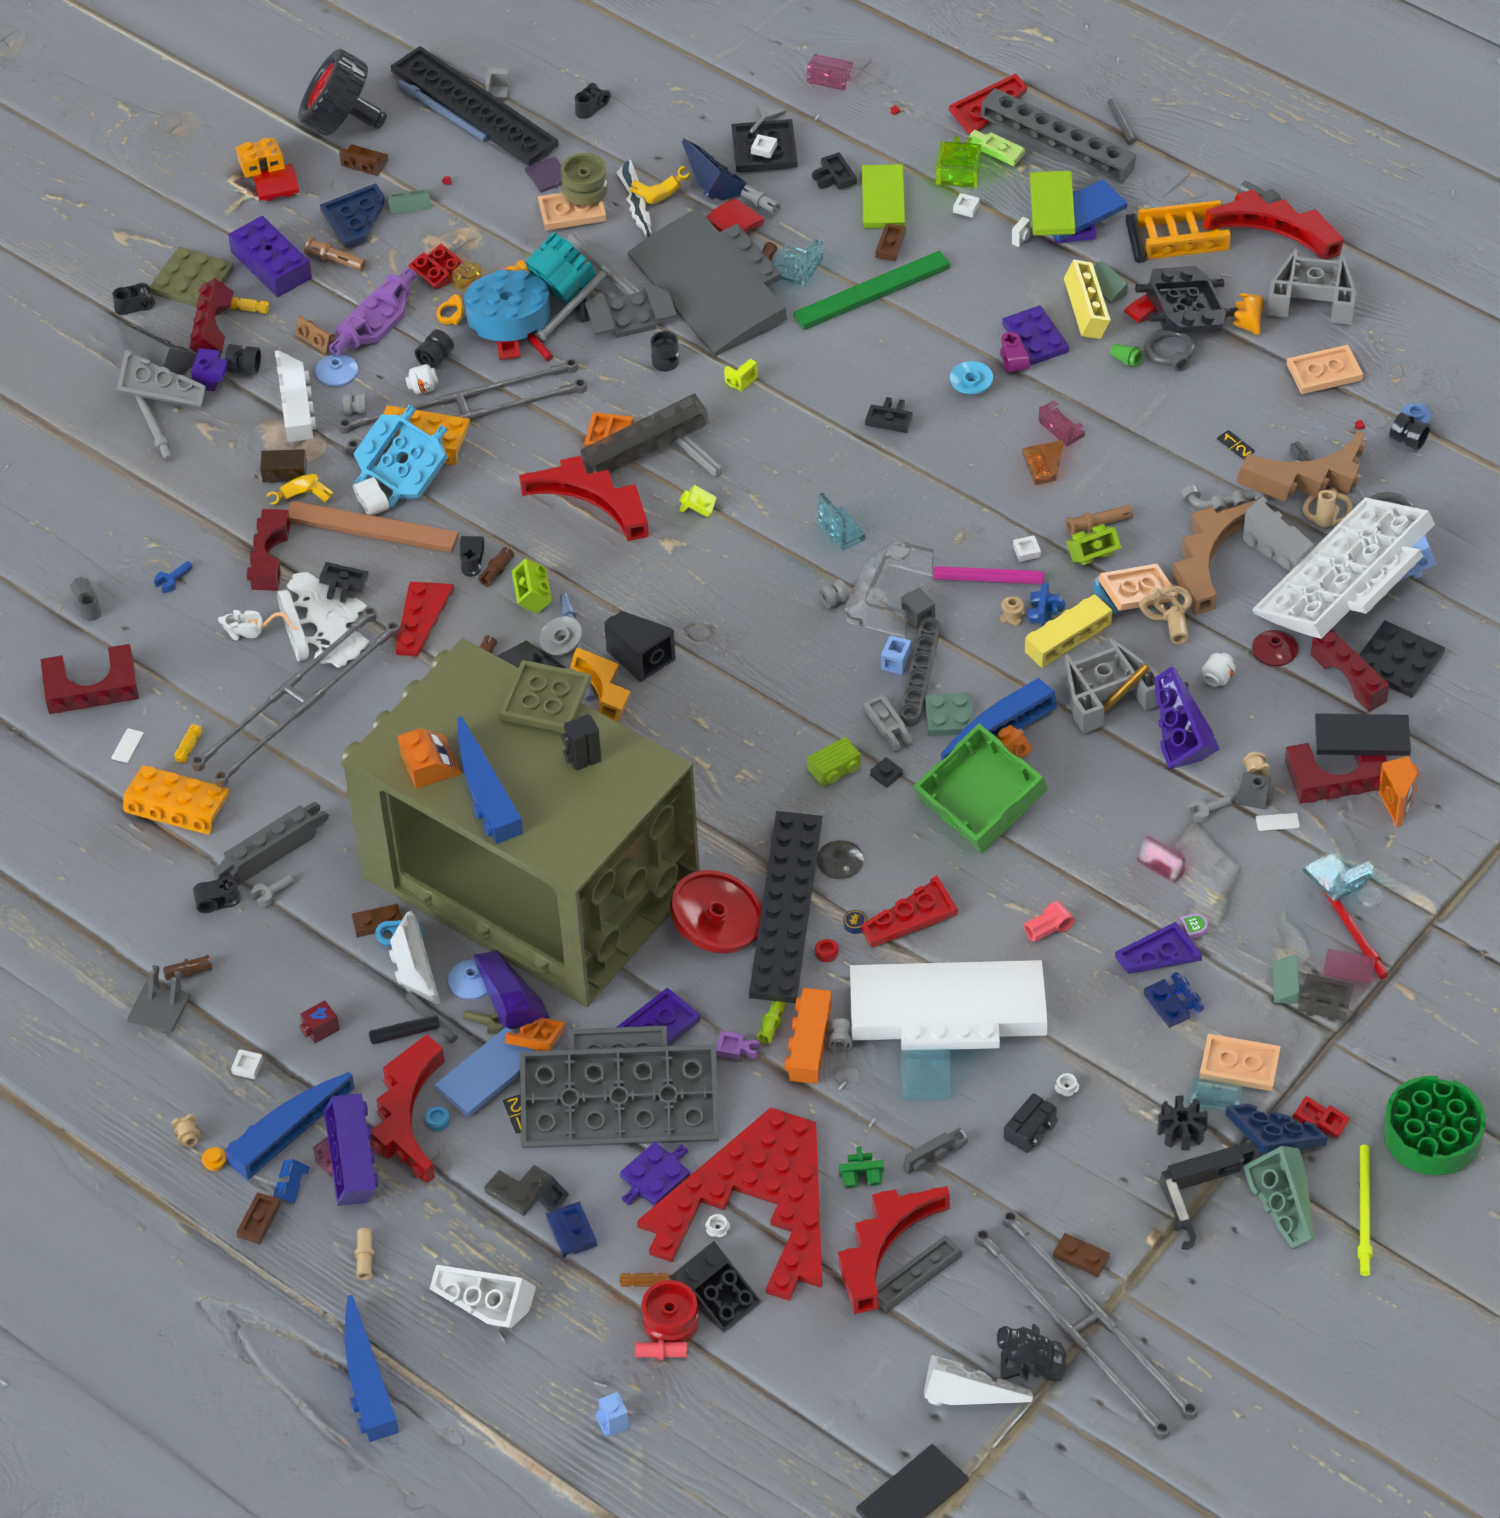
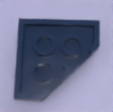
[320,183,385,249]
[1225,1103,1328,1154]

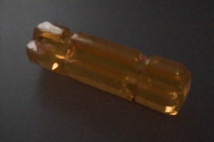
[620,1273,669,1287]

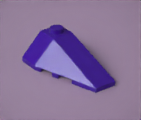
[1155,666,1220,769]
[474,950,550,1029]

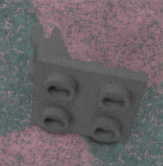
[127,965,191,1033]

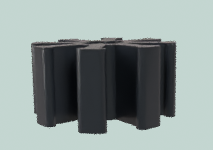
[1157,1095,1208,1151]

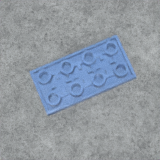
[435,1027,535,1118]

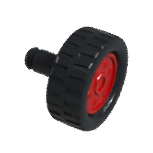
[298,49,387,136]

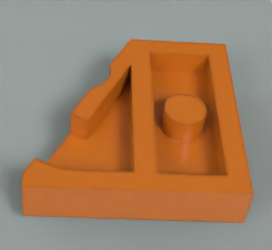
[584,412,634,452]
[505,1018,565,1051]

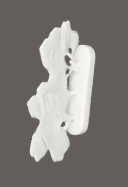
[277,572,369,668]

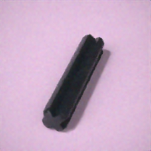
[1125,213,1146,263]
[369,1015,440,1044]

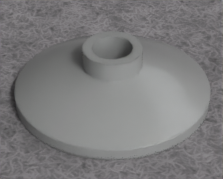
[539,616,583,656]

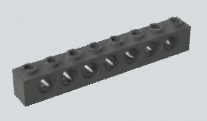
[981,88,1137,183]

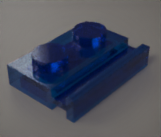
[546,1201,597,1258]

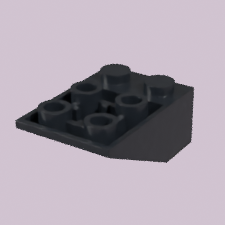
[669,1241,761,1332]

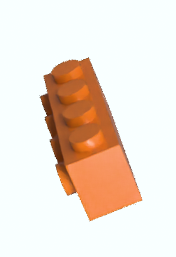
[785,988,832,1084]

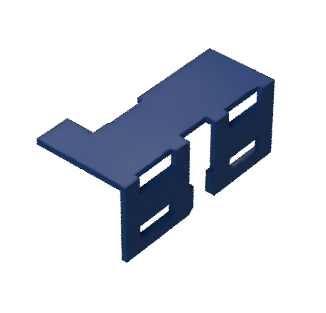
[273,1159,310,1204]

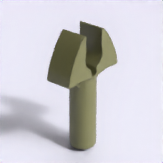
[463,1010,503,1034]

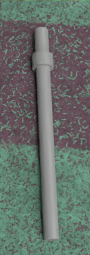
[135,396,173,462]

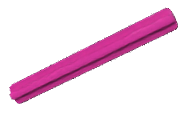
[933,566,1044,584]

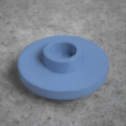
[1401,403,1431,424]

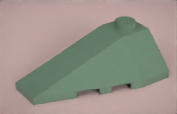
[1243,1146,1314,1249]

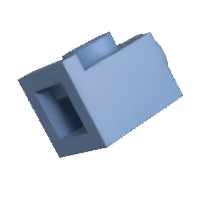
[881,635,911,675]
[595,1392,629,1438]

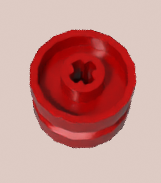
[641,1280,699,1342]

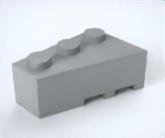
[1243,496,1313,571]

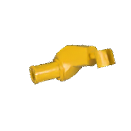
[630,166,691,204]
[266,473,334,505]

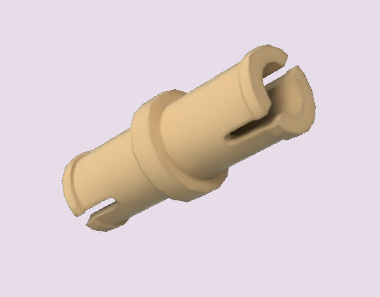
[354,1228,375,1280]

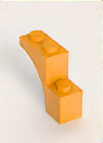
[570,647,631,722]

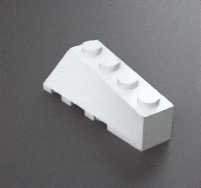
[275,350,316,442]

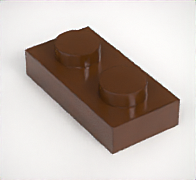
[876,223,906,261]
[352,904,402,938]
[236,1192,281,1244]
[1053,1233,1110,1277]

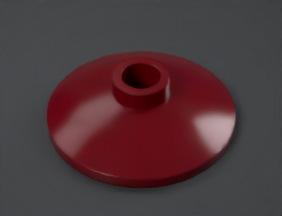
[1252,630,1298,666]

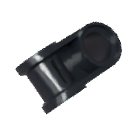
[575,82,611,119]
[112,283,155,315]
[460,536,484,577]
[193,877,241,913]

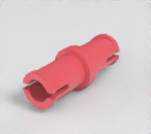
[635,1340,687,1360]

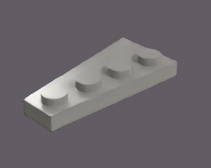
[116,350,206,409]

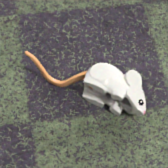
[218,610,298,640]

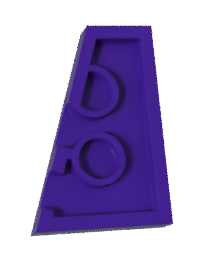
[1115,922,1202,974]

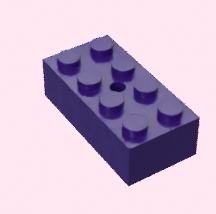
[228,215,312,297]
[324,1093,378,1206]

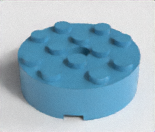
[464,269,551,341]

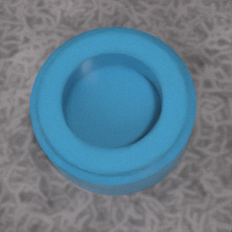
[425,1106,450,1132]

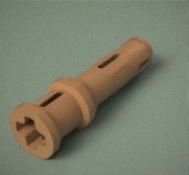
[304,237,367,271]
[1065,504,1133,536]

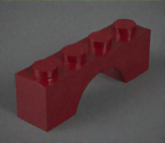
[189,278,234,354]
[247,509,291,591]
[1311,629,1389,712]

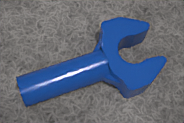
[154,561,193,593]

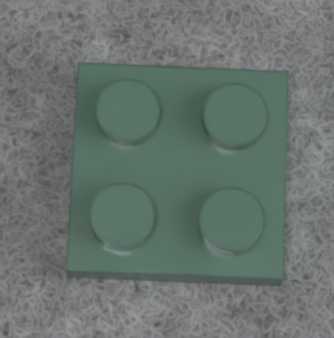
[925,693,973,736]

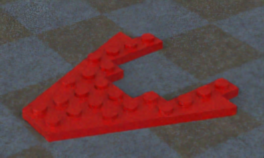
[637,1107,822,1301]

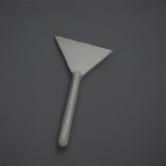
[750,104,787,133]

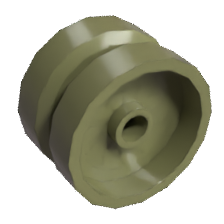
[561,153,608,206]

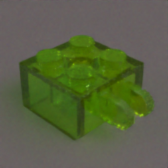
[936,136,982,188]

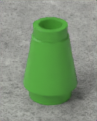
[1110,344,1143,367]

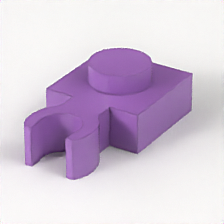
[716,1031,760,1060]

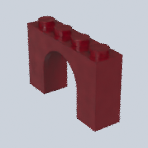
[40,644,139,714]
[1285,743,1387,804]

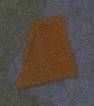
[1022,439,1063,485]

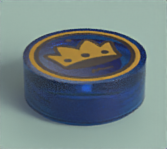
[843,910,867,934]

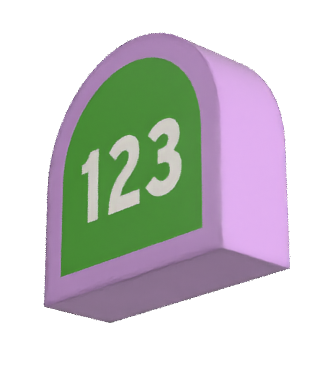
[1180,914,1208,940]

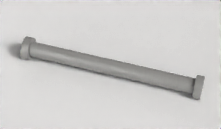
[535,266,611,343]

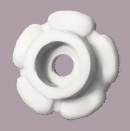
[1055,1073,1079,1097]
[705,1214,730,1238]

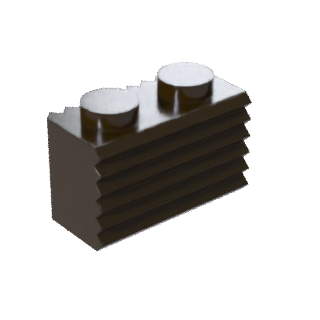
[260,449,307,483]

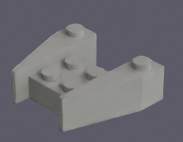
[1267,249,1356,325]
[1065,638,1159,734]

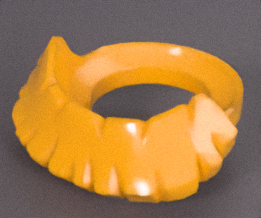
[436,295,464,325]

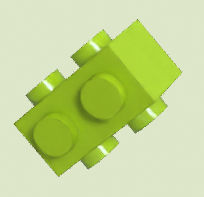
[1066,524,1121,565]
[512,558,552,614]

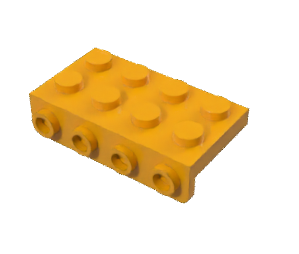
[382,405,470,465]
[123,765,230,834]

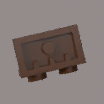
[339,144,388,176]

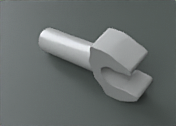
[1188,795,1232,822]
[251,875,294,907]

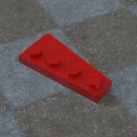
[949,73,1027,136]
[395,581,454,657]
[861,875,958,948]

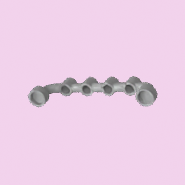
[1181,460,1301,513]

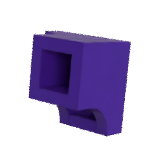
[191,348,229,392]

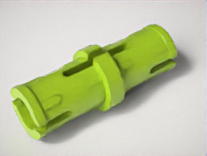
[757,1001,787,1044]

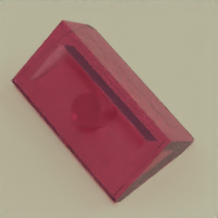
[1137,836,1185,883]
[1323,949,1376,983]

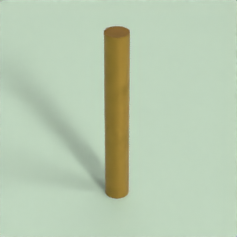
[1102,663,1151,715]

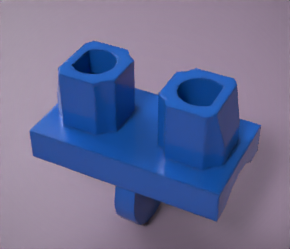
[1027,583,1066,626]

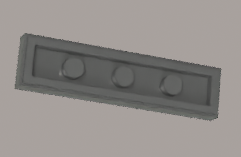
[877,1235,962,1313]

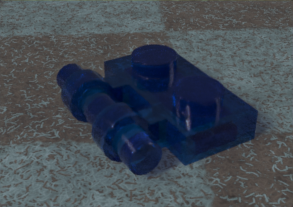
[1144,972,1204,1028]

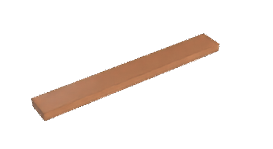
[288,501,459,553]

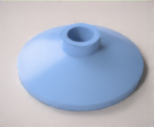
[315,354,358,387]
[448,959,488,1000]

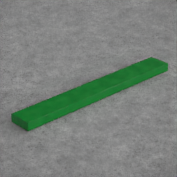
[793,250,950,330]

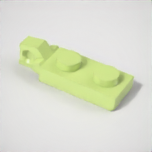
[970,130,1025,166]

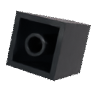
[604,611,676,682]

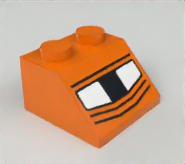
[397,728,462,789]
[1378,756,1419,827]

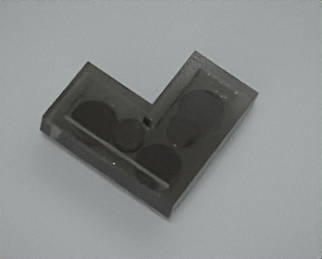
[484,1165,554,1216]

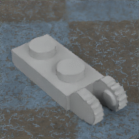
[863,695,913,751]

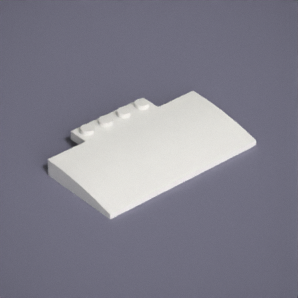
[1252,497,1435,639]
[850,960,1047,1051]

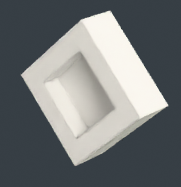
[751,134,777,158]
[953,193,980,218]
[1012,217,1031,247]
[1013,536,1041,562]
[231,1049,263,1079]

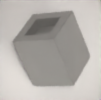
[485,68,510,100]

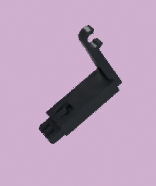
[1159,1142,1256,1250]

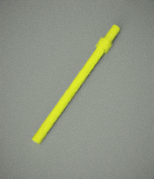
[1357,1145,1373,1276]

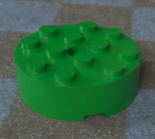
[1383,1076,1486,1175]

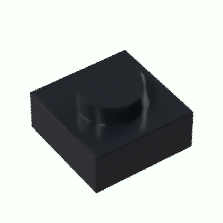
[870,757,903,788]
[535,1177,569,1213]

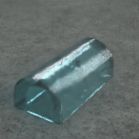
[1190,1078,1243,1109]

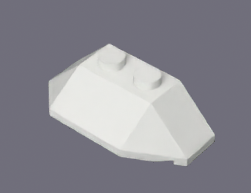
[389,911,441,1005]

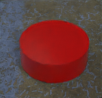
[815,939,839,962]

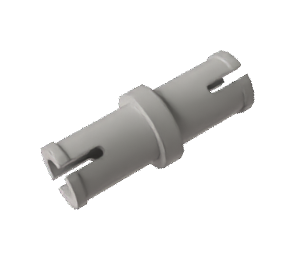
[741,185,781,215]

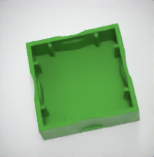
[913,723,1048,853]

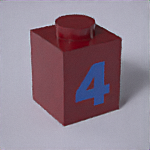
[300,1000,340,1044]

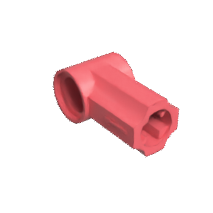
[1024,901,1075,942]

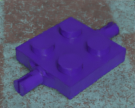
[620,1141,691,1206]

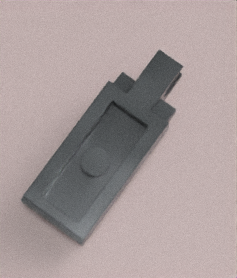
[903,1127,968,1174]

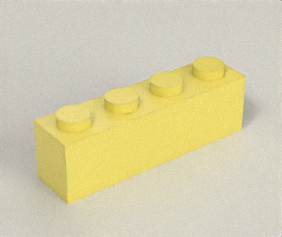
[1064,260,1110,339]
[1025,594,1112,668]

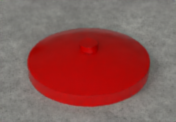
[670,870,762,954]

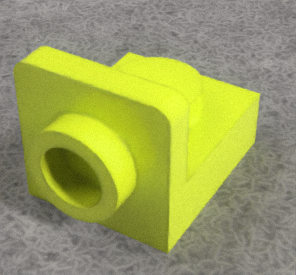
[724,359,758,392]

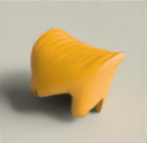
[1233,293,1265,335]

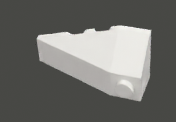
[430,1265,536,1328]
[924,1355,1033,1406]

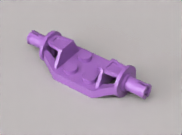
[329,268,416,356]

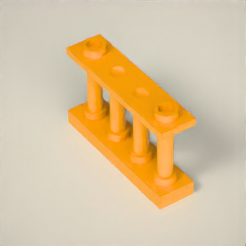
[1138,200,1231,260]

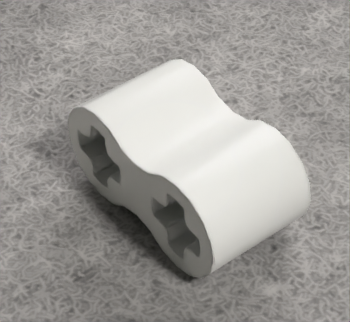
[353,477,390,516]

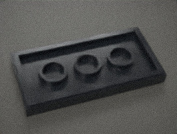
[1315,713,1411,756]
[856,1443,969,1518]

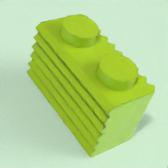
[807,736,861,787]

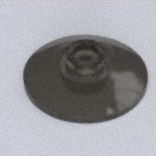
[817,840,864,879]

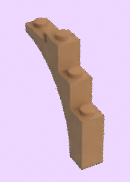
[1236,431,1366,502]
[1172,500,1257,615]

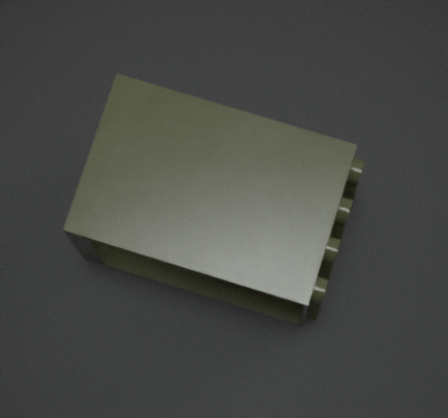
[341,638,700,1008]

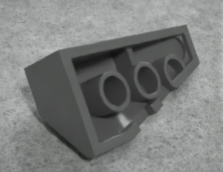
[116,322,197,374]

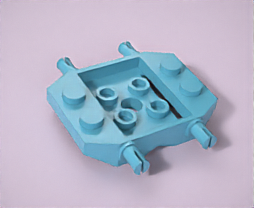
[354,405,448,508]

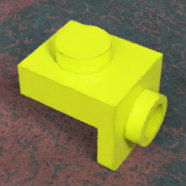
[679,485,717,517]

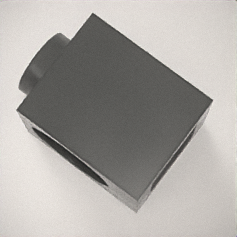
[901,587,935,628]

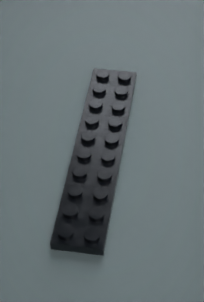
[391,46,559,166]
[749,811,823,1003]

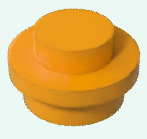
[202,1147,227,1171]

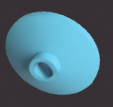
[950,361,993,394]

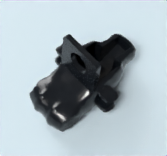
[997,1323,1067,1381]

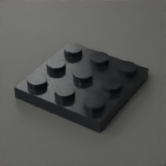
[731,119,798,172]
[1359,620,1445,698]

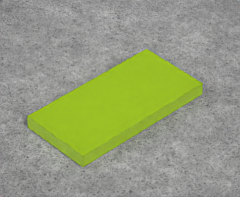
[862,164,905,228]
[1030,171,1075,235]

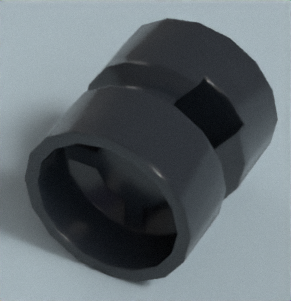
[414,329,454,369]
[650,331,679,372]
[225,344,261,375]
[1389,412,1430,450]

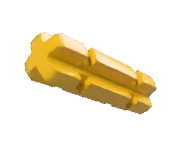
[229,297,269,314]
[174,724,202,764]

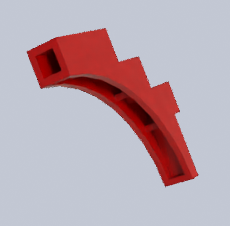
[1203,189,1344,260]
[519,456,649,541]
[370,1034,445,1183]
[838,1186,950,1314]

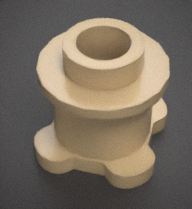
[1000,597,1025,626]
[1243,752,1270,777]
[172,1114,201,1147]

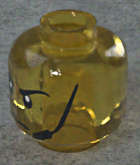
[451,261,483,292]

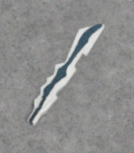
[616,160,652,238]

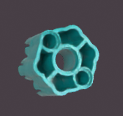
[524,231,596,305]

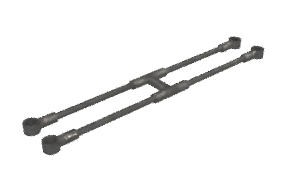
[339,358,587,454]
[191,606,400,787]
[975,1210,1198,1440]

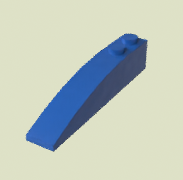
[941,678,1057,760]
[457,716,523,844]
[225,1072,355,1180]
[345,1294,399,1442]

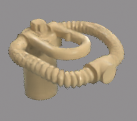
[1302,487,1353,529]
[1139,585,1192,645]

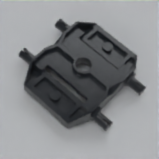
[1135,266,1238,333]

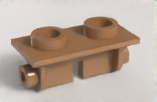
[295,316,337,354]

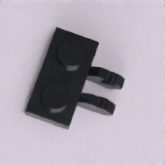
[811,152,857,190]
[865,397,913,433]
[319,562,369,603]

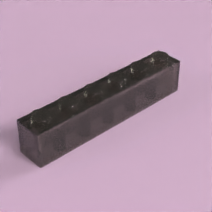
[580,393,710,474]

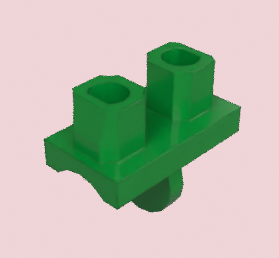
[838,1147,884,1189]

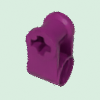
[1000,332,1030,373]

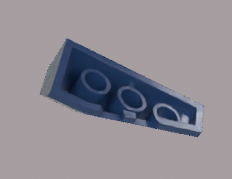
[682,138,748,201]

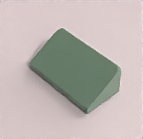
[387,189,431,214]
[1094,260,1128,303]
[1272,955,1299,1004]

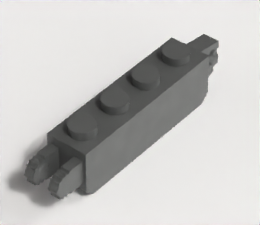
[214,802,329,882]

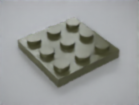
[150,246,235,307]
[499,660,591,733]

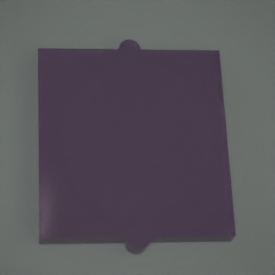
[525,157,562,193]

